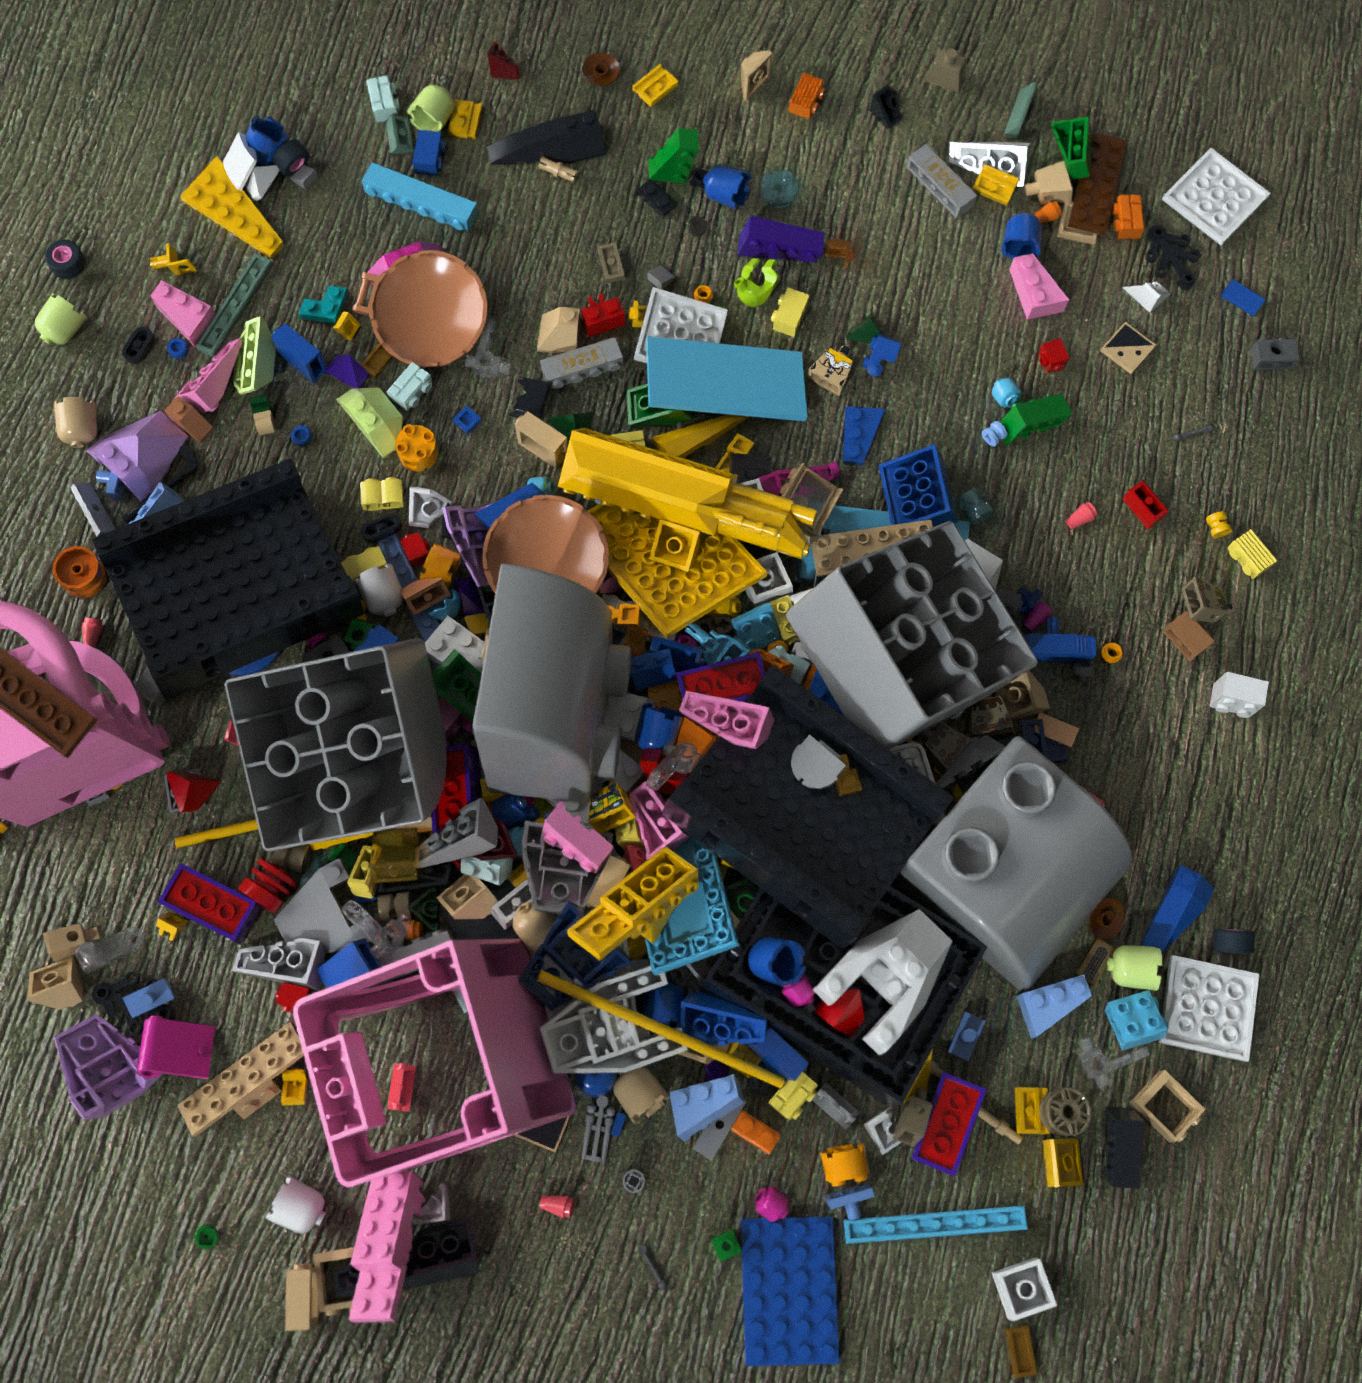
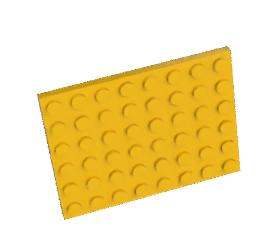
[588,503,767,639]

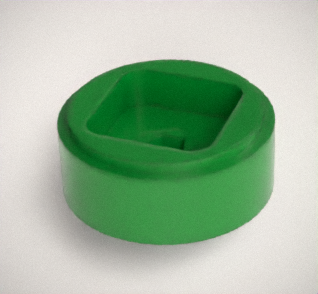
[194,1224,218,1250]

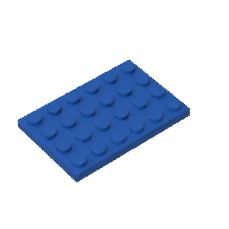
[741,1217,839,1366]

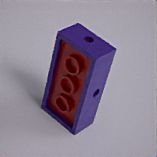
[676,652,765,701]
[432,744,482,834]
[158,863,262,945]
[911,1072,986,1177]

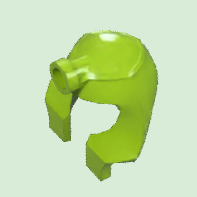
[734,258,780,307]

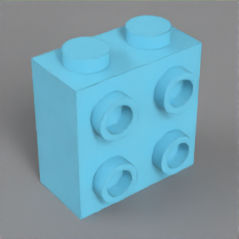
[1105,990,1168,1051]

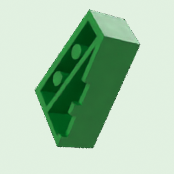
[1050,116,1092,180]
[648,128,699,184]
[999,394,1072,446]

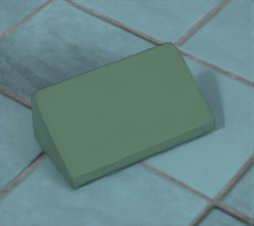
[386,115,414,155]

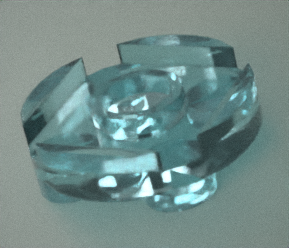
[759,170,798,208]

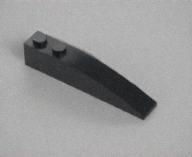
[486,110,606,165]
[334,1218,480,1297]

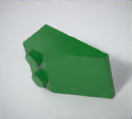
[627,383,692,427]
[432,649,482,723]

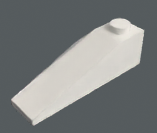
[949,142,1030,186]

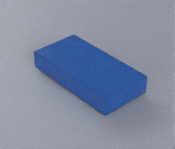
[1221,279,1266,317]

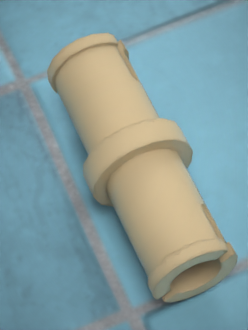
[538,157,578,183]

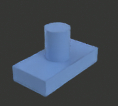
[96,470,124,501]
[123,977,175,1018]
[947,1011,985,1062]
[825,1183,874,1220]

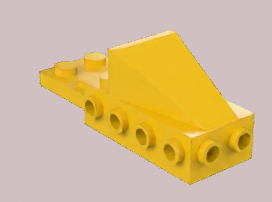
[567,846,699,960]

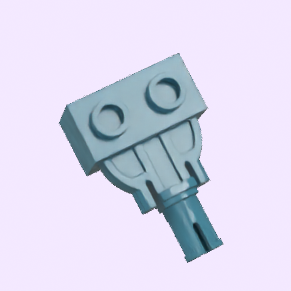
[685,622,752,665]

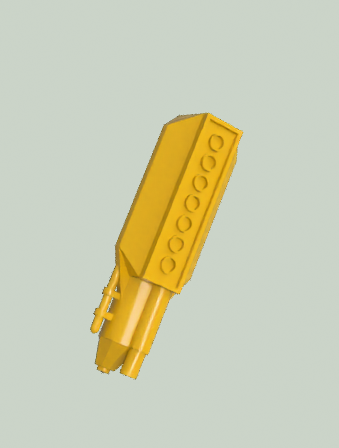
[558,428,818,559]

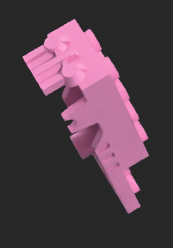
[349,1171,426,1323]

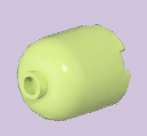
[407,85,454,132]
[35,293,87,345]
[1107,945,1162,991]

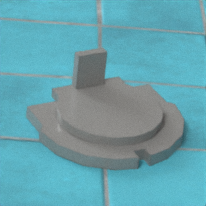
[791,735,847,789]

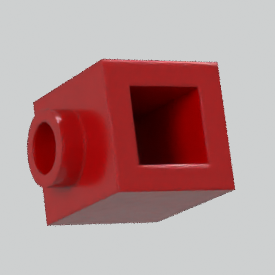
[1038,338,1070,373]
[400,532,430,568]
[275,982,313,1013]

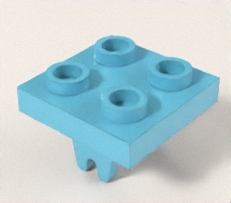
[731,602,781,655]

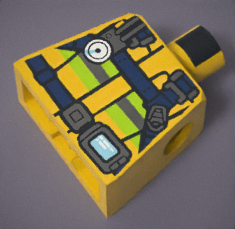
[588,780,636,834]

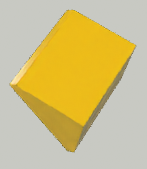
[649,519,700,572]
[1043,1139,1083,1187]

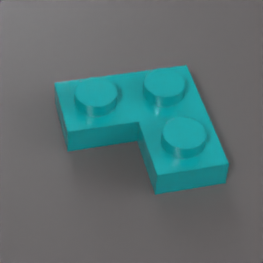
[298,286,349,324]

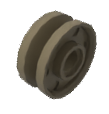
[1039,1087,1091,1136]

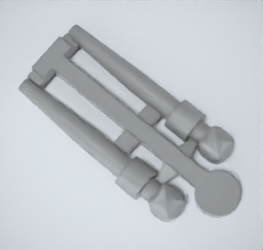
[582,1096,615,1162]

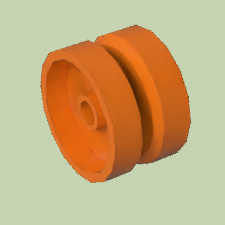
[52,546,108,598]

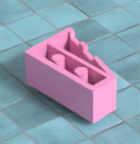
[1010,254,1069,320]
[629,781,690,860]

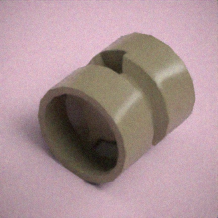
[272,845,312,874]
[378,891,413,922]

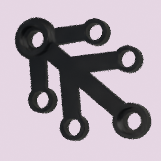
[1145,225,1201,290]
[92,972,176,1035]

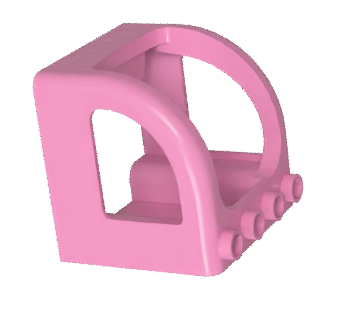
[0,601,170,827]
[293,939,576,1187]

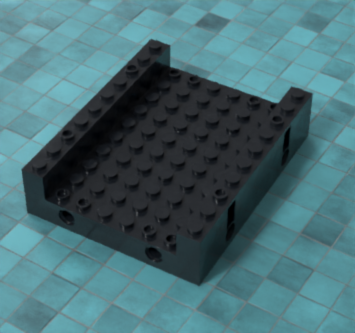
[91,458,364,700]
[661,664,954,950]
[699,887,987,1107]

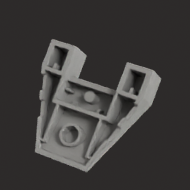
[521,821,613,914]
[274,858,383,953]

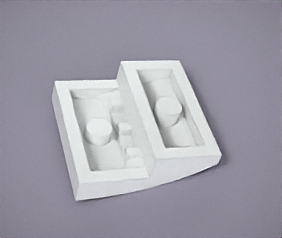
[223,132,257,191]

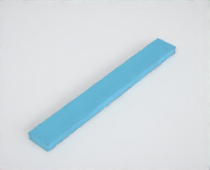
[843,1205,1028,1244]

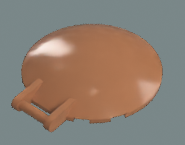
[352,250,488,368]
[482,495,609,594]

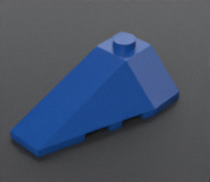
[1140,865,1214,954]
[680,991,767,1046]

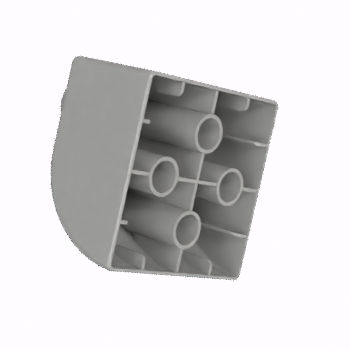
[786,521,1038,750]
[473,563,632,803]
[225,638,447,851]
[894,736,1132,992]

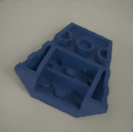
[519,900,633,1011]

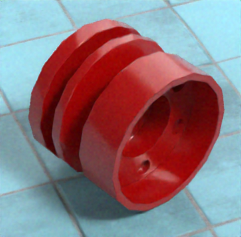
[237,858,298,915]

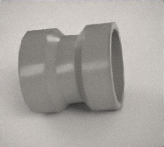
[622,1170,645,1193]

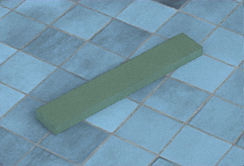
[196,253,273,357]

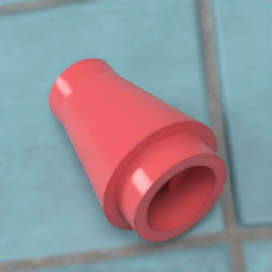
[1066,502,1098,530]
[82,618,103,648]
[540,1195,575,1219]

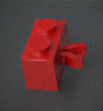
[581,293,625,337]

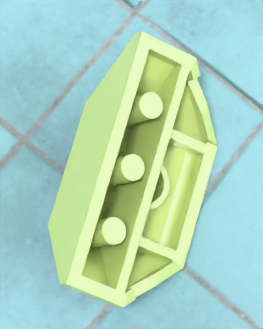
[233,316,276,395]
[337,388,403,458]

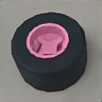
[272,139,310,177]
[45,240,86,279]
[1214,929,1255,954]

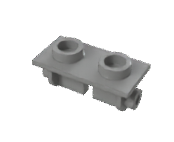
[812,1082,860,1130]

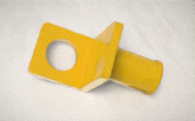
[150,243,196,276]

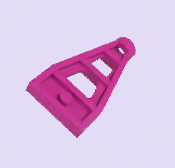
[757,462,840,500]

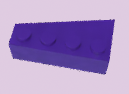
[737,216,824,262]

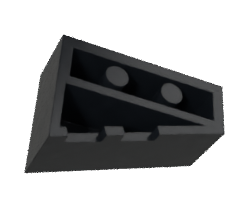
[378,849,455,894]

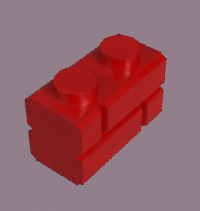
[1122,480,1169,530]

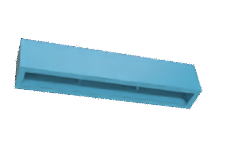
[362,163,478,232]

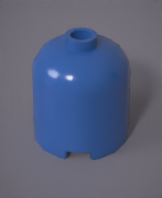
[246,115,289,166]
[703,164,752,211]
[1001,213,1043,262]
[634,703,684,754]
[748,937,806,986]
[641,978,687,1028]
[574,1073,618,1098]

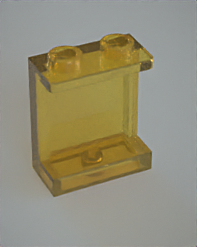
[370,827,420,883]

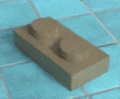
[597,242,625,284]

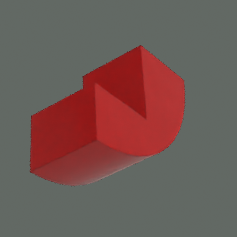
[640,748,690,795]

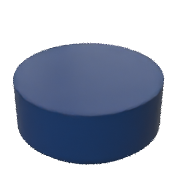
[167,338,189,359]
[291,426,312,447]

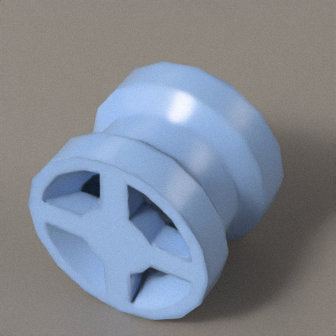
[982,421,1007,447]

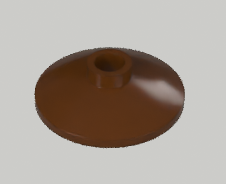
[582,53,620,86]
[1089,897,1125,940]

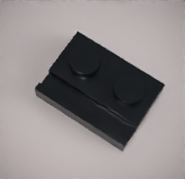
[729,453,771,484]

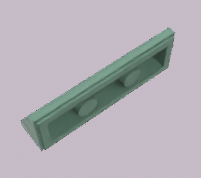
[1004,82,1037,139]

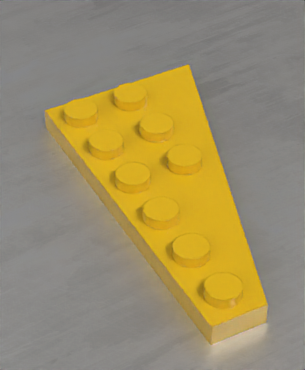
[180,156,284,259]

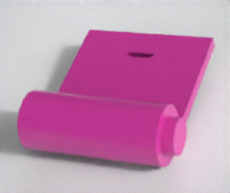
[137,1015,215,1079]

